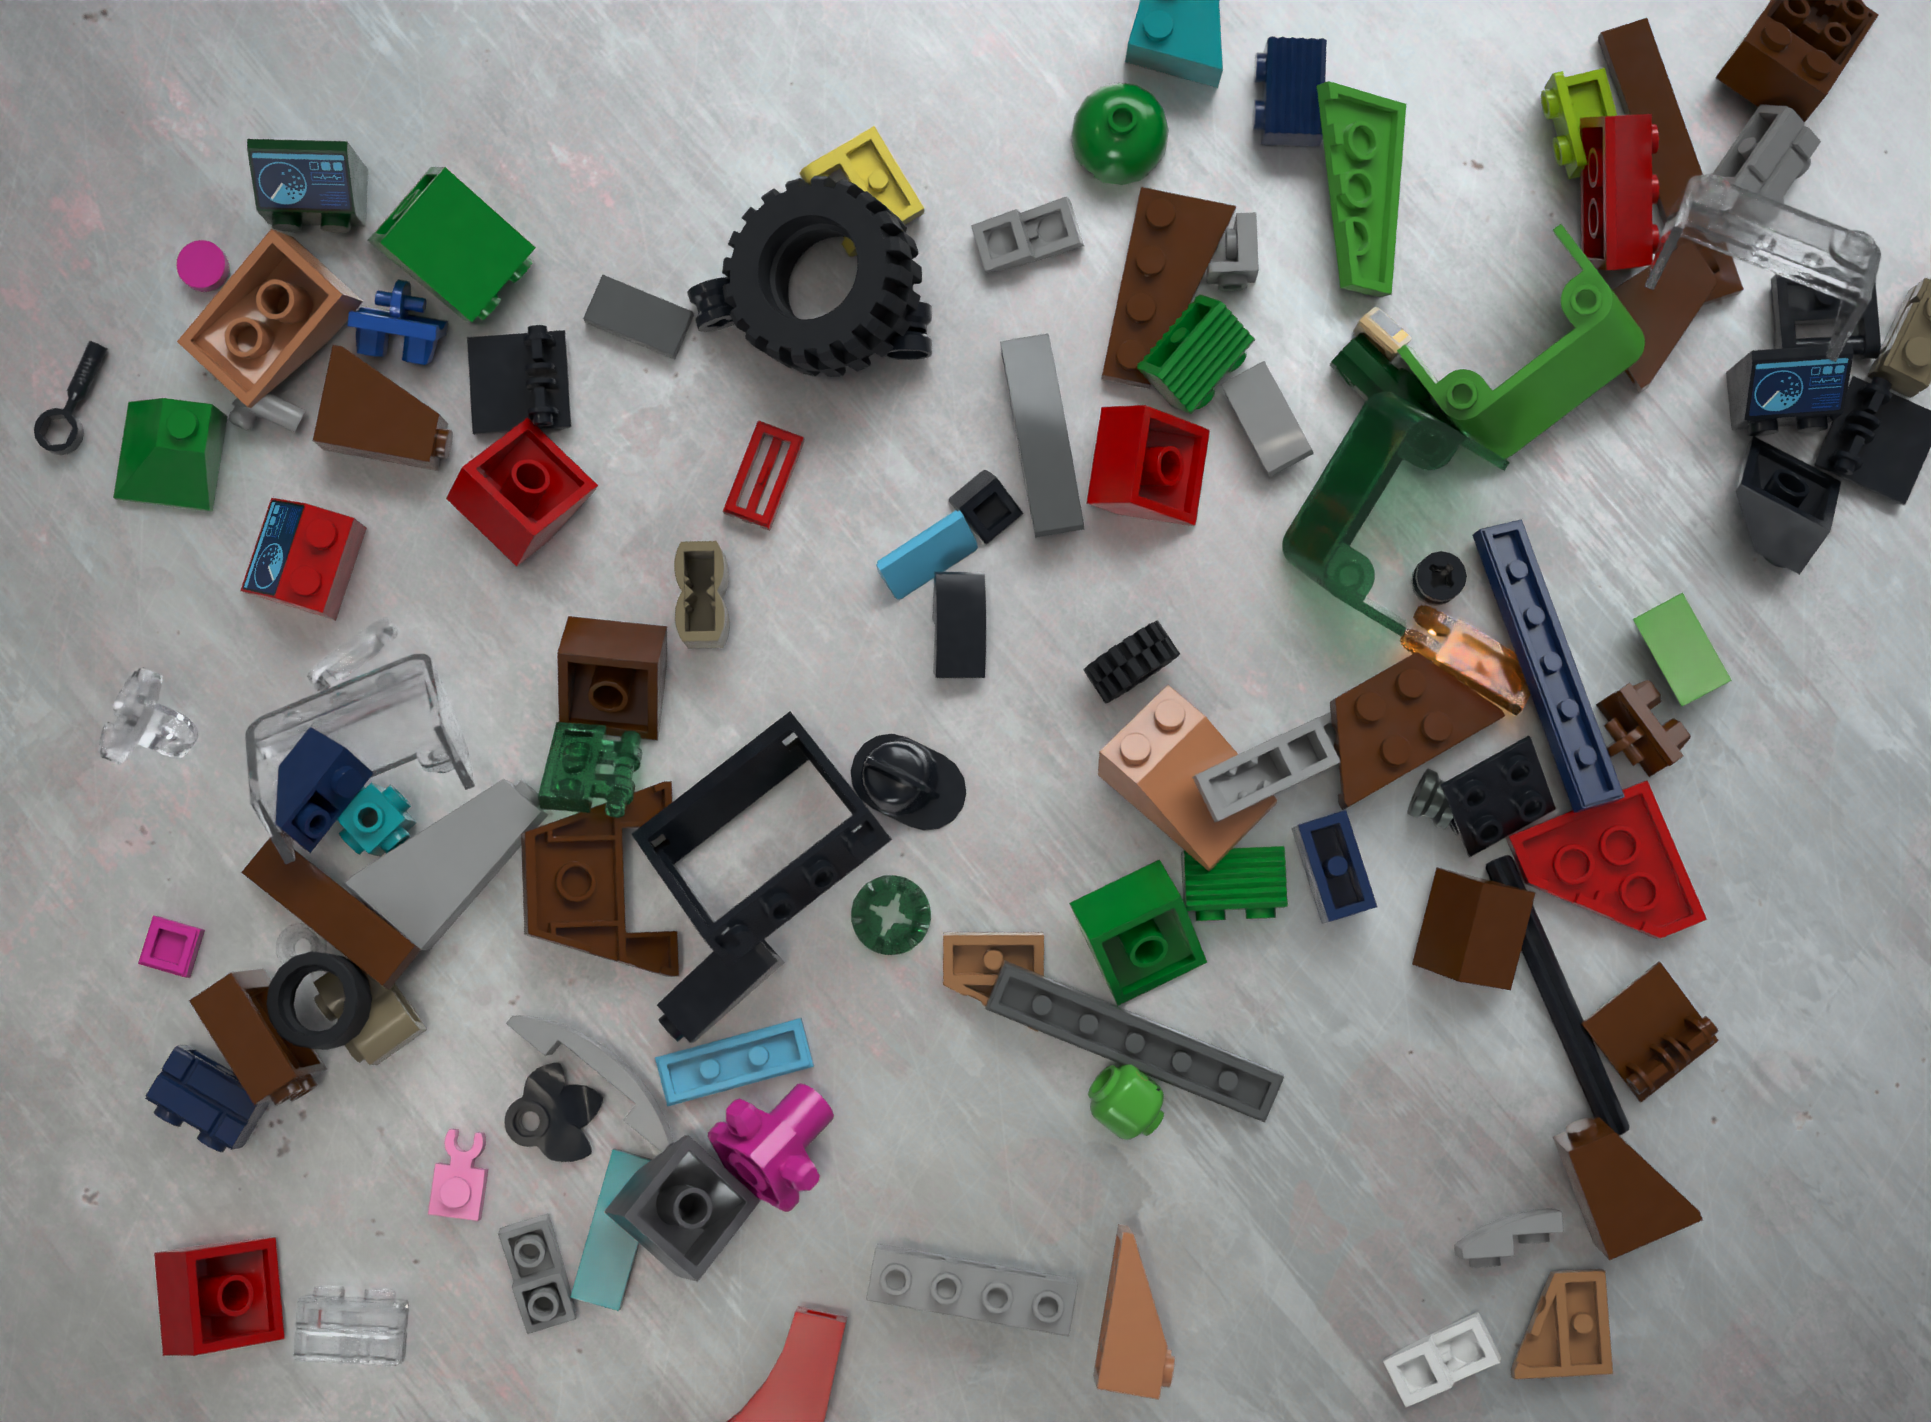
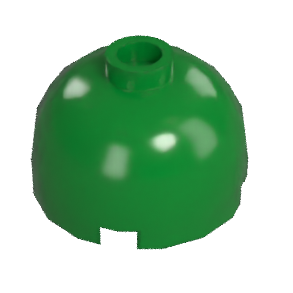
[1071,82,1169,185]

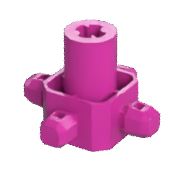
[708,1083,834,1212]

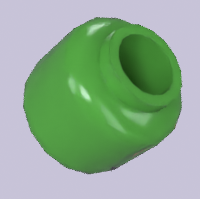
[1088,1065,1164,1140]

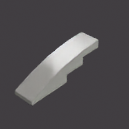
[1193,712,1341,823]

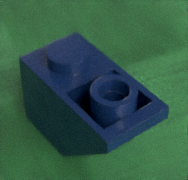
[275,727,373,853]

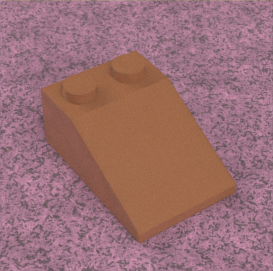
[177,229,363,408]
[1098,685,1277,871]
[1093,1224,1175,1400]

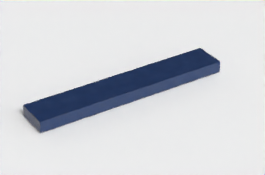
[1472,519,1625,813]

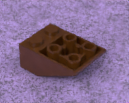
[1715,0,1879,122]

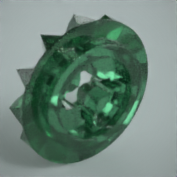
[851,875,931,955]

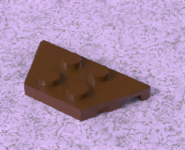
[1330,652,1505,810]

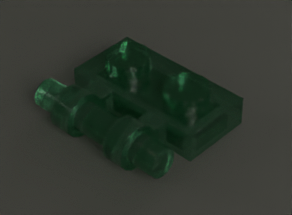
[538,722,643,818]

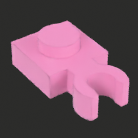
[428,1129,488,1221]

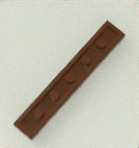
[1598,18,1744,305]

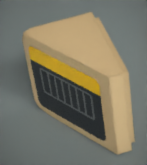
[1353,307,1411,362]

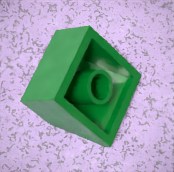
[1069,859,1207,1006]

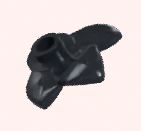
[504,1062,603,1162]

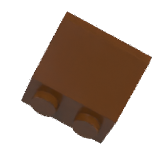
[557,616,667,741]

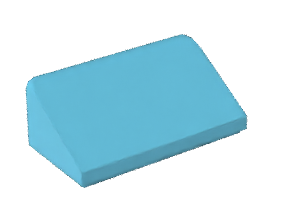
[876,510,978,599]

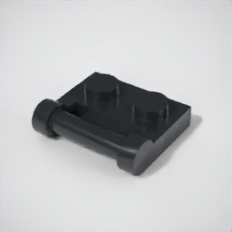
[1771,268,1881,359]

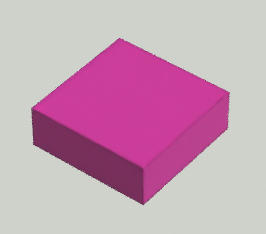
[138,916,205,978]

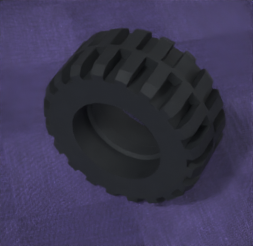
[722,176,922,377]

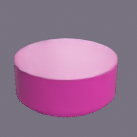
[176,240,230,292]

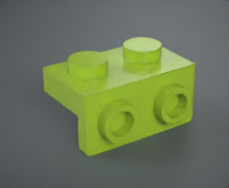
[1541,68,1617,179]

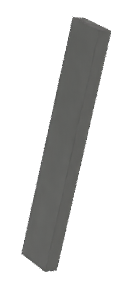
[985,960,1284,1123]

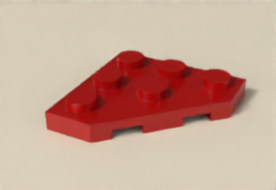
[1505,780,1707,939]

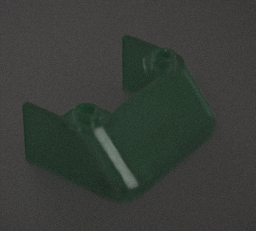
[1282,391,1510,636]

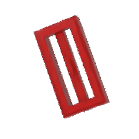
[723,420,805,531]

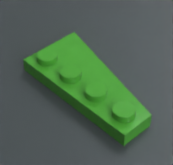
[1317,81,1406,298]

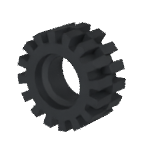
[1083,620,1180,704]

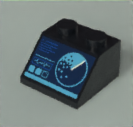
[1726,344,1854,436]

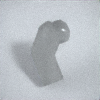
[229,393,305,432]

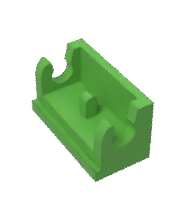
[1632,593,1732,707]

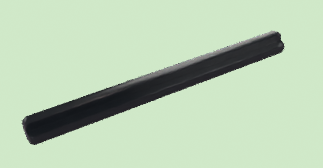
[1486,855,1630,1136]

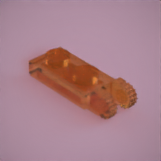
[1399,604,1531,716]

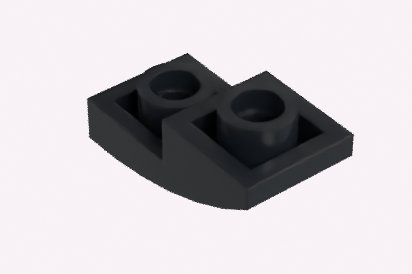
[932,572,986,678]

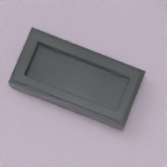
[583,274,694,359]

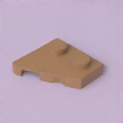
[943,932,1044,1031]
[1511,1269,1613,1379]

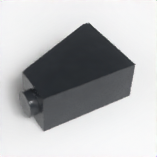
[657,939,785,1043]

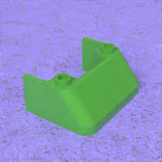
[1397,224,1645,460]

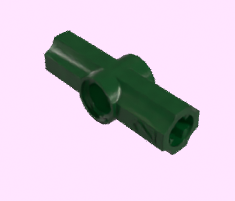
[1330,333,1466,469]

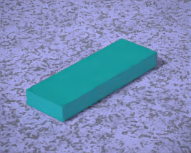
[570,1149,652,1311]

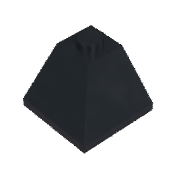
[1735,436,1842,575]

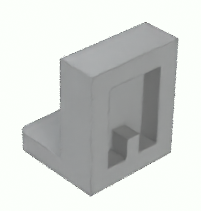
[1206,212,1259,291]

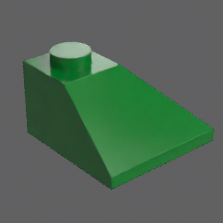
[113,398,228,512]

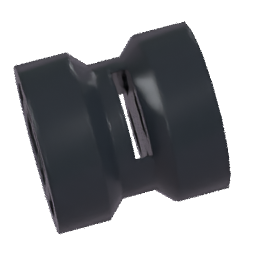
[884,302,932,360]

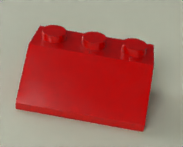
[1580,114,1660,270]

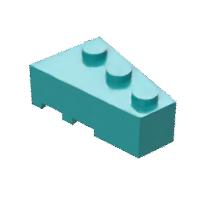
[1125,0,1223,88]

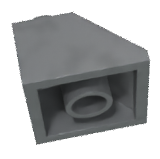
[604,1135,761,1282]

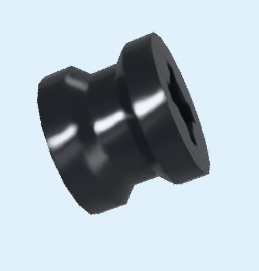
[687,277,735,332]
[1411,551,1467,606]

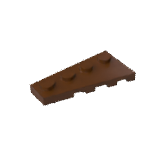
[1101,187,1237,389]

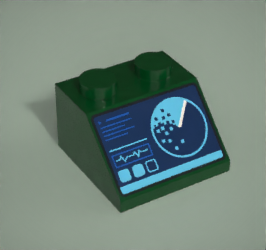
[247,139,368,233]

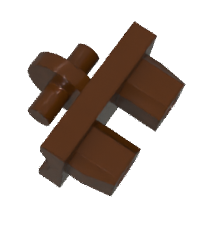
[1596,680,1691,777]

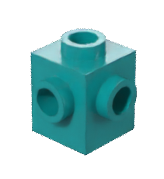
[337,782,417,857]

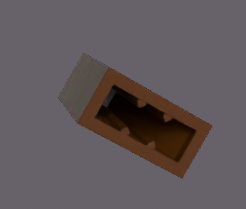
[1612,240,1720,393]
[313,345,453,471]
[1553,1117,1703,1260]

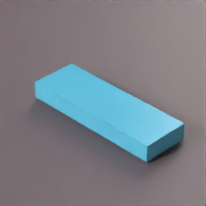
[655,1018,814,1107]

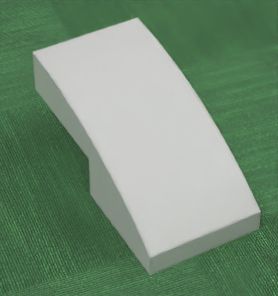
[1383,1312,1501,1407]

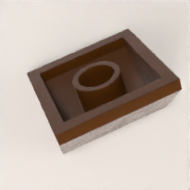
[1412,867,1536,990]

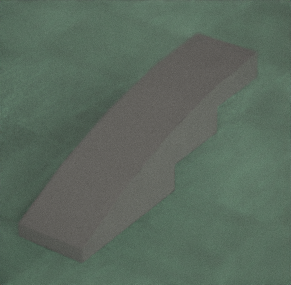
[1000,333,1084,538]

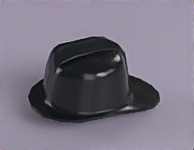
[851,733,966,830]

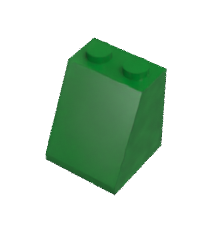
[367,167,536,323]

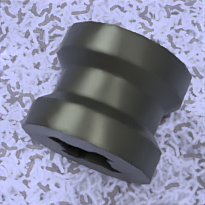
[1407,768,1453,830]

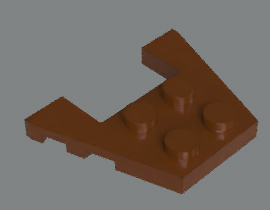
[521,781,679,977]

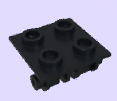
[467,325,571,435]
[1813,376,1931,505]
[1441,735,1556,857]

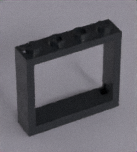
[631,711,892,967]

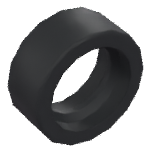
[266,951,372,1050]

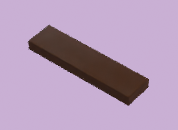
[241,833,421,990]

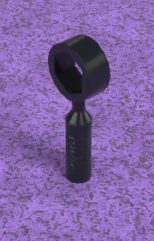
[34,341,108,455]

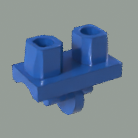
[347,279,448,365]

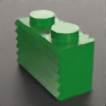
[1137,294,1255,414]
[1181,846,1288,921]

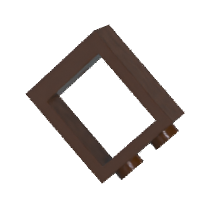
[189,969,327,1106]

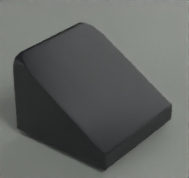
[949,470,1024,544]

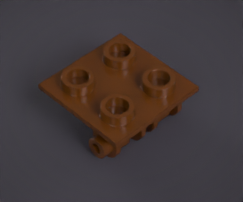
[1581,962,1719,1102]

